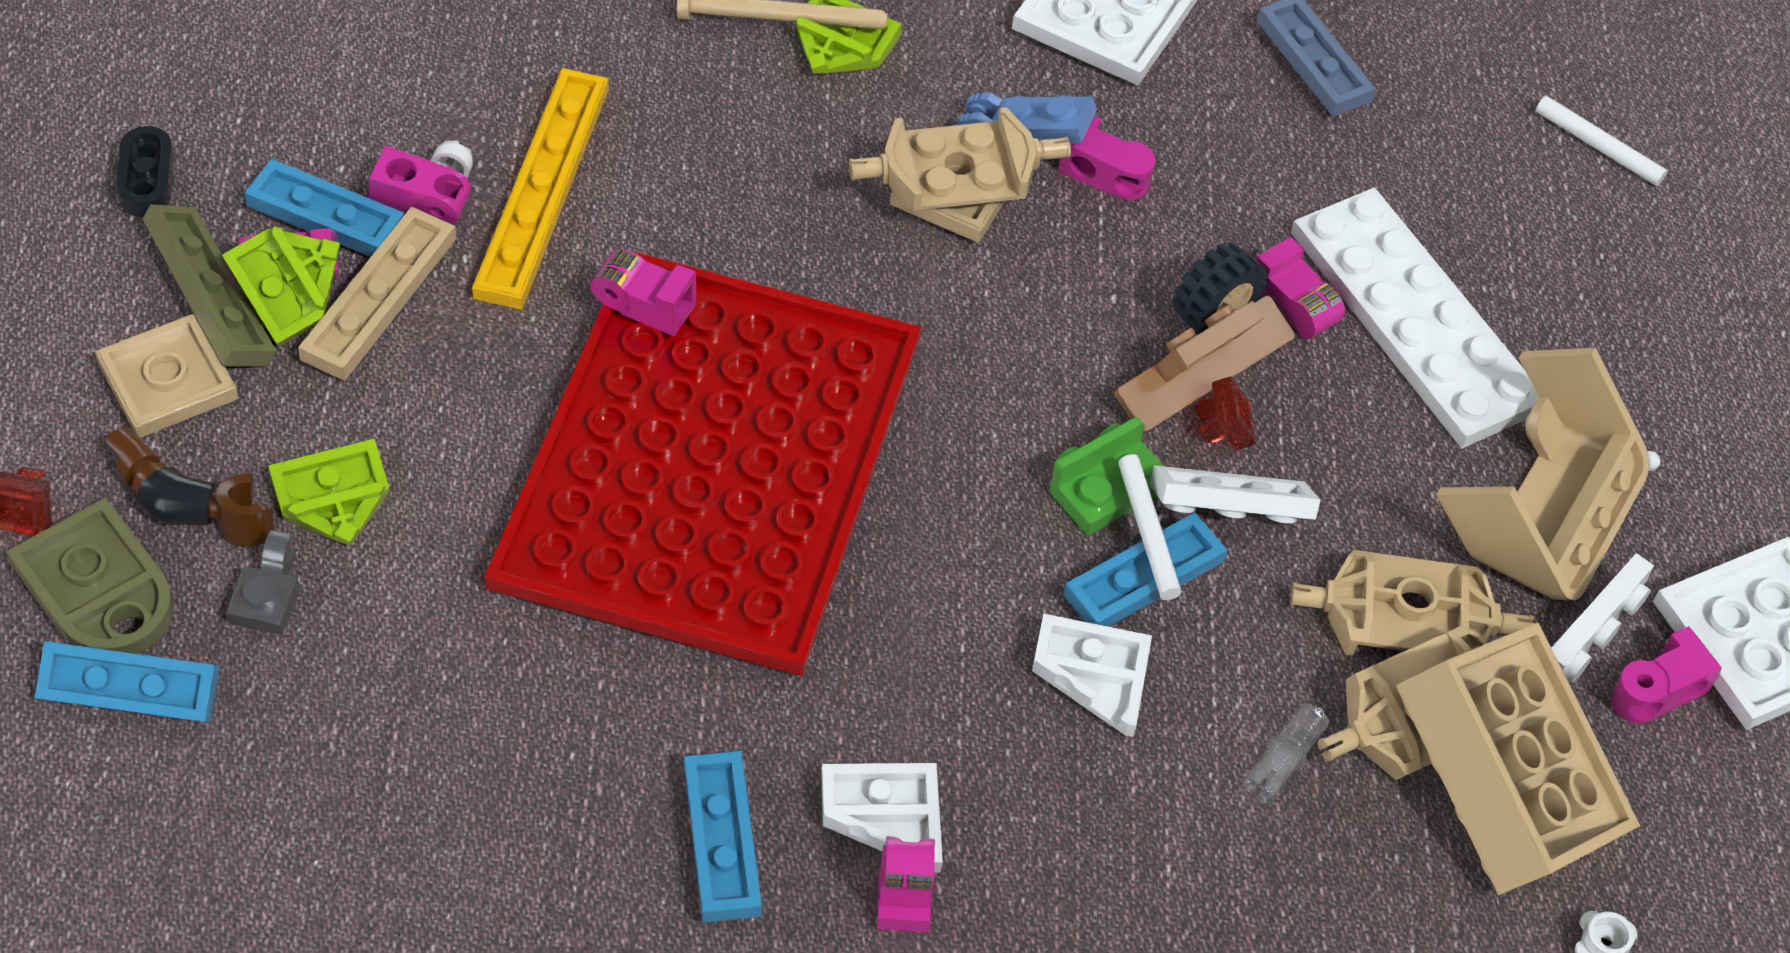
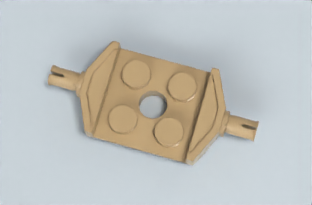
[849,107,1071,211]
[1290,550,1534,656]
[1318,625,1487,780]

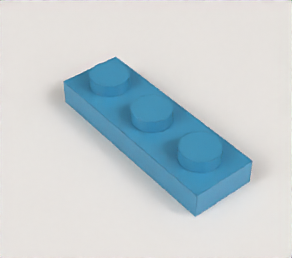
[245,159,404,257]
[1063,512,1228,627]
[35,641,220,722]
[684,751,762,923]

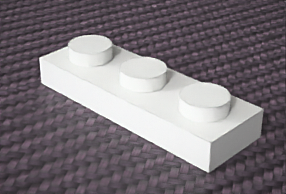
[1150,465,1320,523]
[1552,553,1654,683]

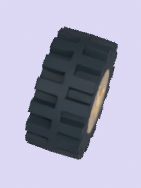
[1173,242,1268,334]

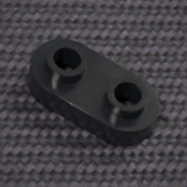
[116,126,174,216]

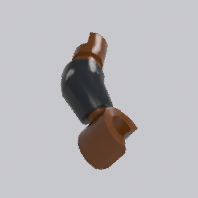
[105,428,274,547]

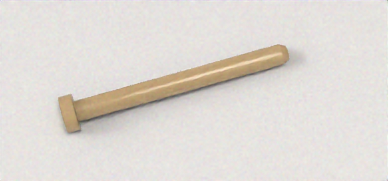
[677,0,888,29]

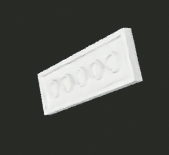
[1291,187,1539,449]

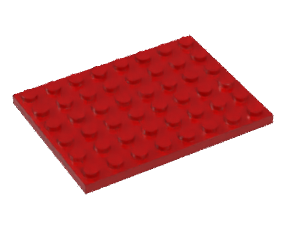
[484,250,922,676]

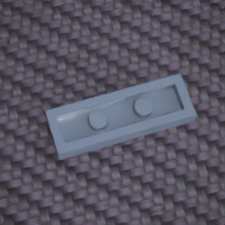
[1257,0,1376,117]

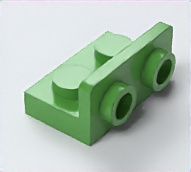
[1049,417,1163,537]

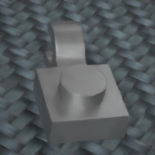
[226,531,300,635]

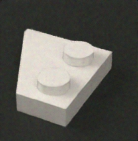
[1032,614,1152,737]
[821,763,943,873]

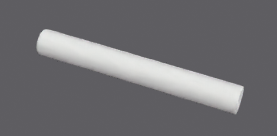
[1536,96,1668,186]
[1118,454,1182,600]

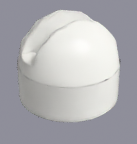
[431,140,473,178]

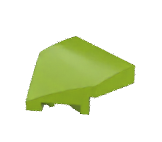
[795,0,902,74]
[222,226,340,347]
[268,438,389,546]

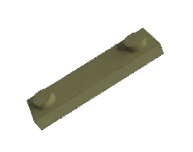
[143,205,277,367]

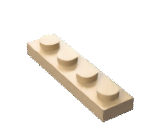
[298,206,456,381]

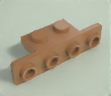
[1114,296,1295,434]

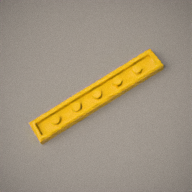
[472,68,609,310]

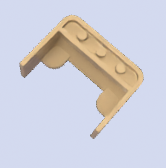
[1436,348,1649,600]

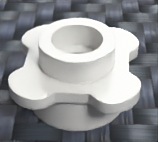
[1574,911,1637,953]

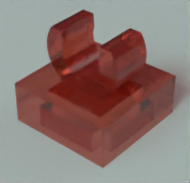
[1195,376,1256,450]
[0,466,52,536]

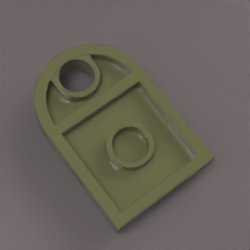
[6,497,173,654]

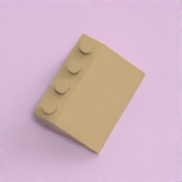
[1396,622,1640,895]

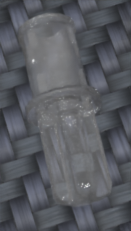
[1242,703,1329,805]

